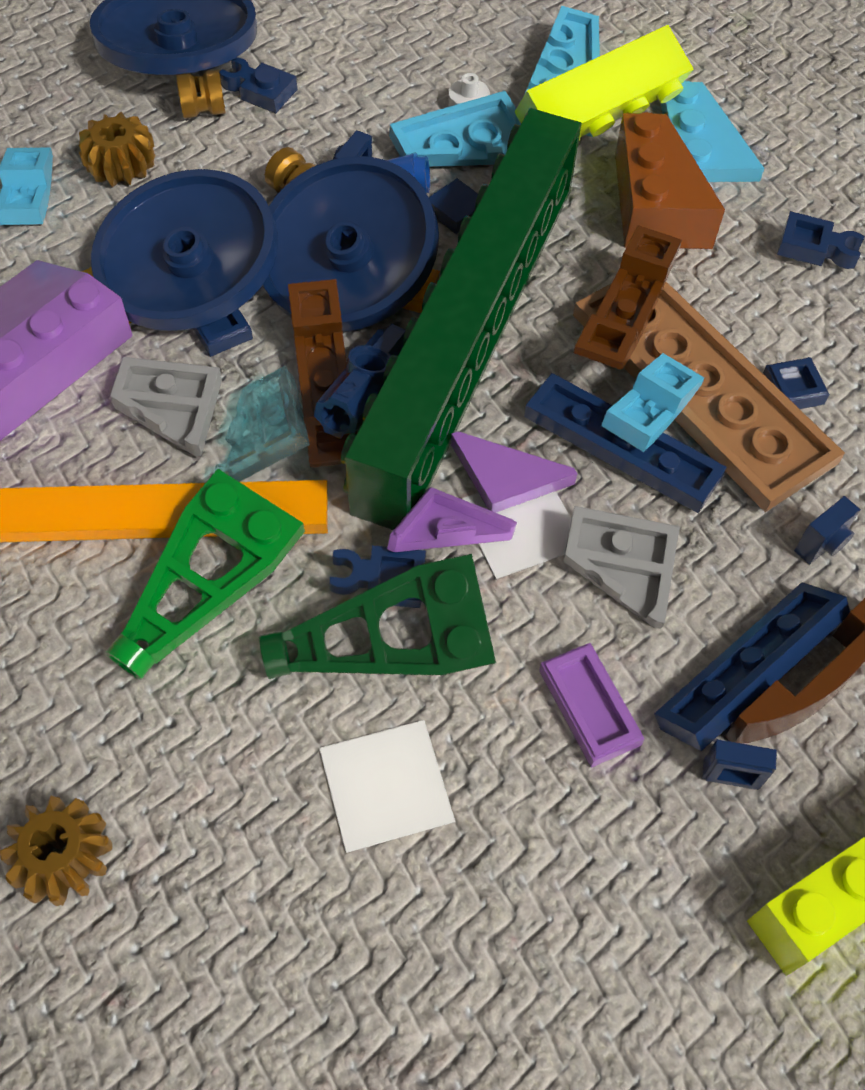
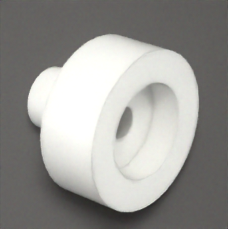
[448,73,490,107]

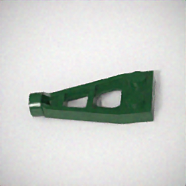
[259,554,496,679]

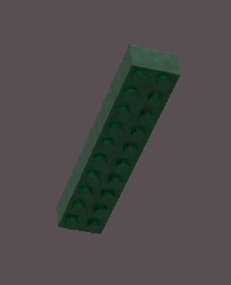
[341,108,582,530]

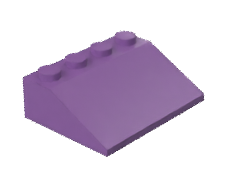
[0,260,133,441]

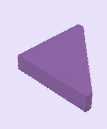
[451,431,577,513]
[387,487,517,552]

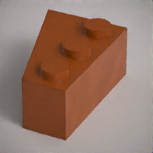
[615,112,725,249]

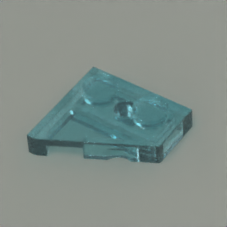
[214,366,310,482]

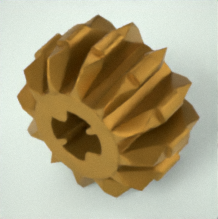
[79,112,155,187]
[0,795,112,906]

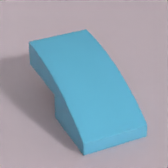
[0,147,53,225]
[601,353,705,452]

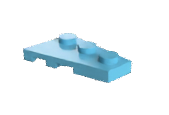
[660,81,765,182]
[389,91,521,167]

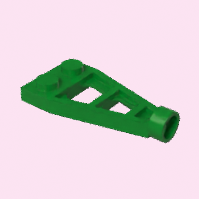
[105,469,305,680]

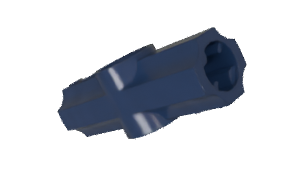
[314,324,406,439]

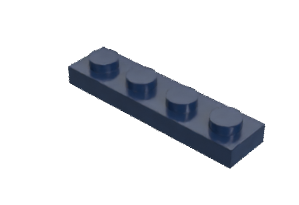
[524,373,727,514]
[654,582,850,751]

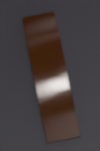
[573,225,682,370]
[288,279,357,468]
[725,598,865,744]

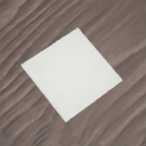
[462,491,571,579]
[319,720,455,853]

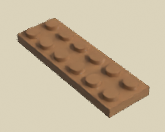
[573,282,845,512]

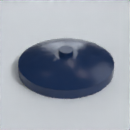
[90,0,258,75]
[263,156,439,331]
[91,169,278,331]

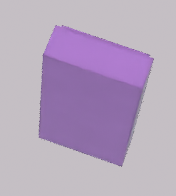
[539,643,645,768]

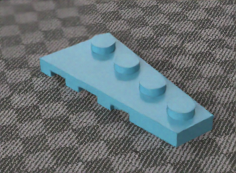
[516,6,600,137]

